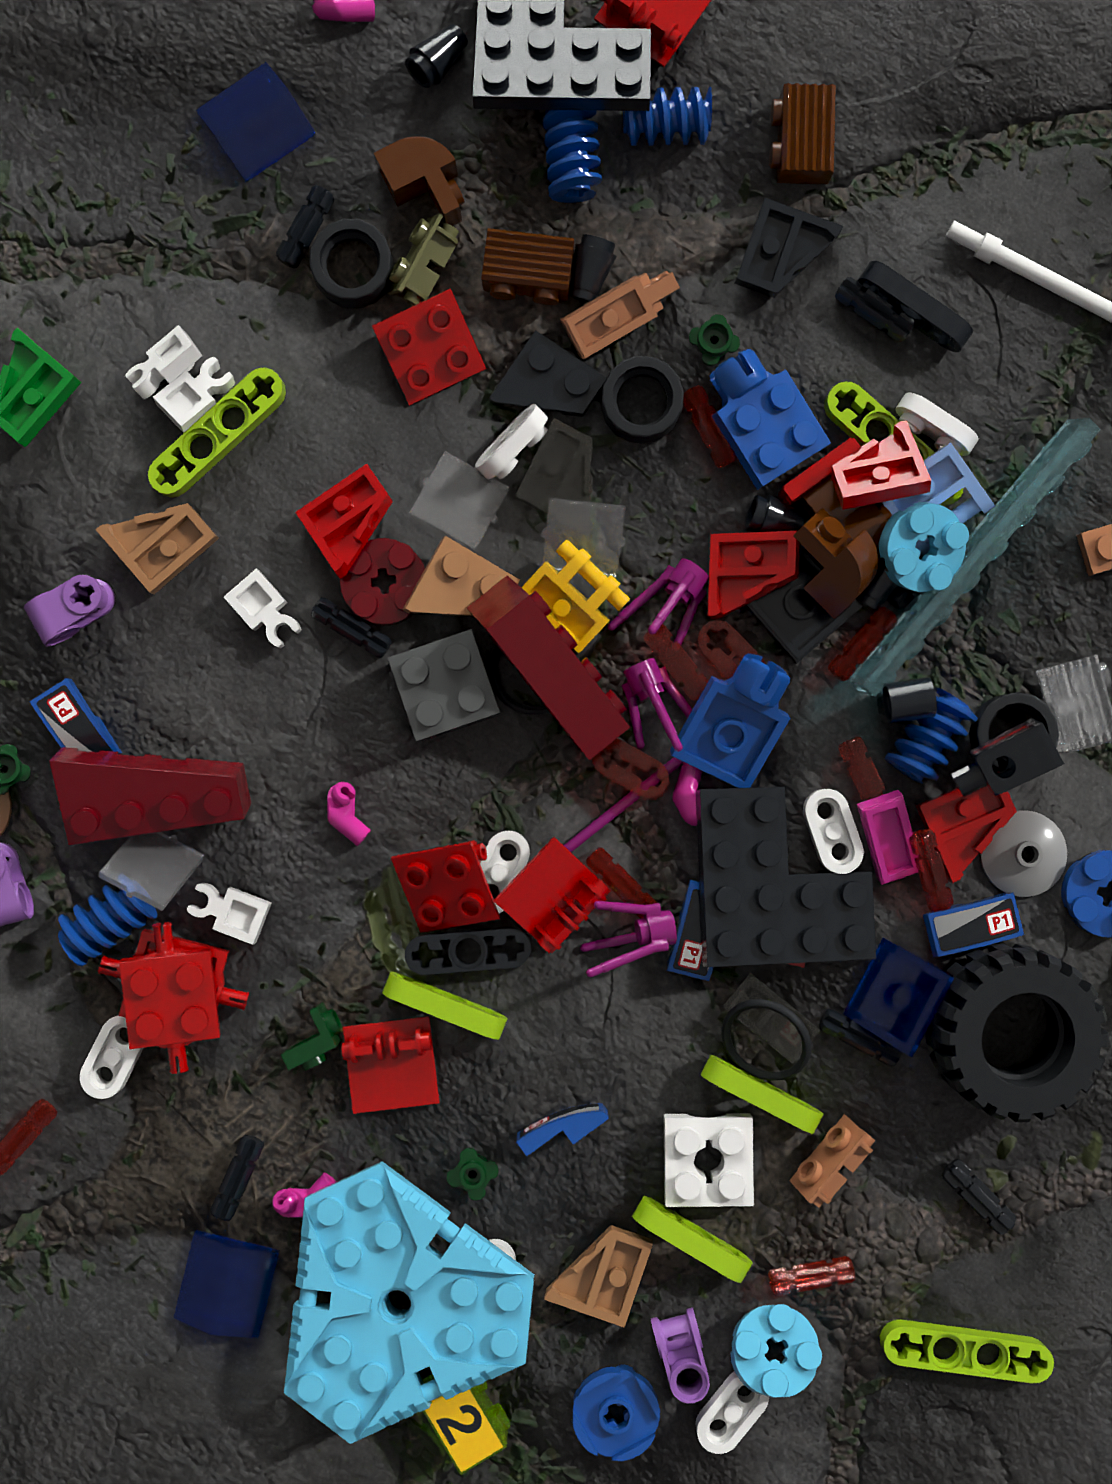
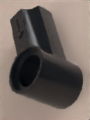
[877,677,937,723]

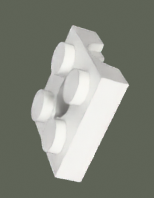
[663,1113,754,1207]

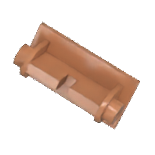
[789,1114,875,1208]

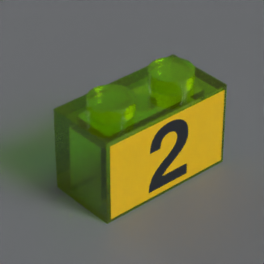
[422,1374,510,1475]

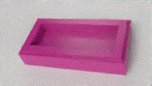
[857,790,922,885]

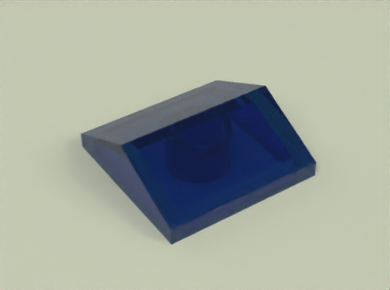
[196,62,316,182]
[843,938,954,1057]
[174,1230,280,1338]

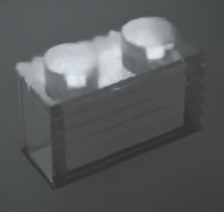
[1036,655,1112,754]

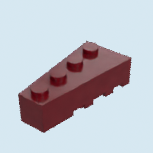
[467,575,630,760]
[49,747,251,845]

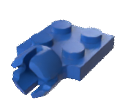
[709,349,831,490]
[670,653,790,788]

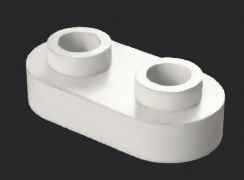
[895,392,979,456]
[475,404,548,480]
[803,789,864,874]
[480,830,530,913]
[80,1015,143,1099]
[696,1371,769,1454]

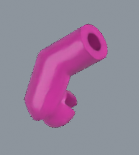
[312,0,375,22]
[672,762,703,826]
[327,782,371,847]
[272,1173,337,1218]

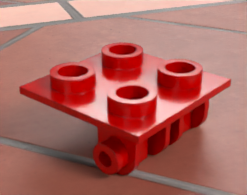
[594,0,712,68]
[372,288,486,406]
[493,837,611,954]
[391,840,500,933]
[341,1016,440,1114]

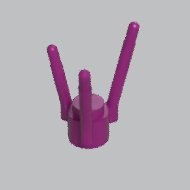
[607,558,709,651]
[621,658,692,752]
[580,901,677,977]

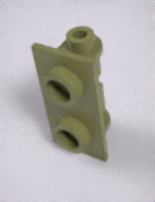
[387,213,459,306]

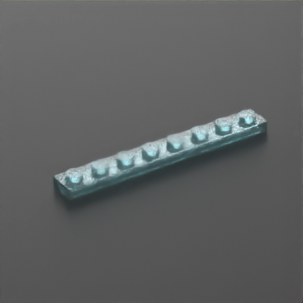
[847,418,1101,696]

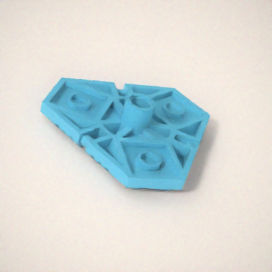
[284,1161,534,1444]

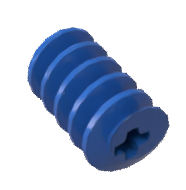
[623,87,712,146]
[543,110,602,203]
[885,687,978,784]
[58,875,158,967]

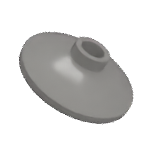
[980,810,1067,897]

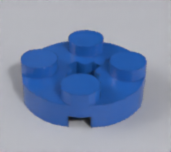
[1061,850,1112,938]
[572,1364,660,1461]

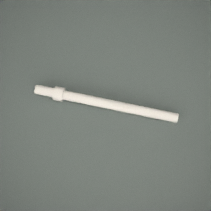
[946,220,1112,323]

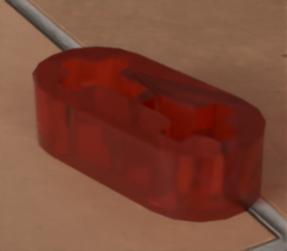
[696,620,766,680]
[592,739,670,800]

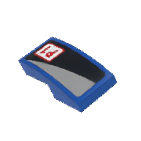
[30,678,122,754]
[667,880,713,981]
[923,892,1024,957]
[516,1103,609,1156]

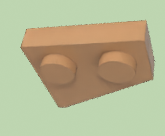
[95,503,219,594]
[403,536,520,616]
[544,1225,653,1328]

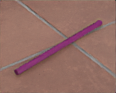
[564,757,683,852]

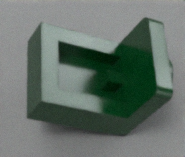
[281,1002,343,1071]

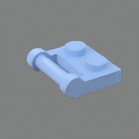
[882,442,995,557]

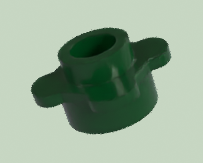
[689,314,740,366]
[0,744,31,795]
[447,1148,499,1201]

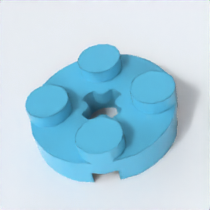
[879,502,969,592]
[730,1304,822,1398]

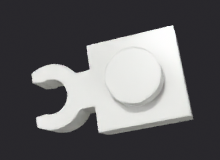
[125,325,203,399]
[153,357,235,433]
[224,568,302,648]
[187,883,272,945]

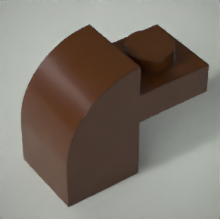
[374,136,465,226]
[793,508,878,619]

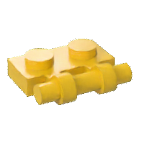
[522,539,630,653]

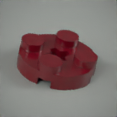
[340,538,425,626]

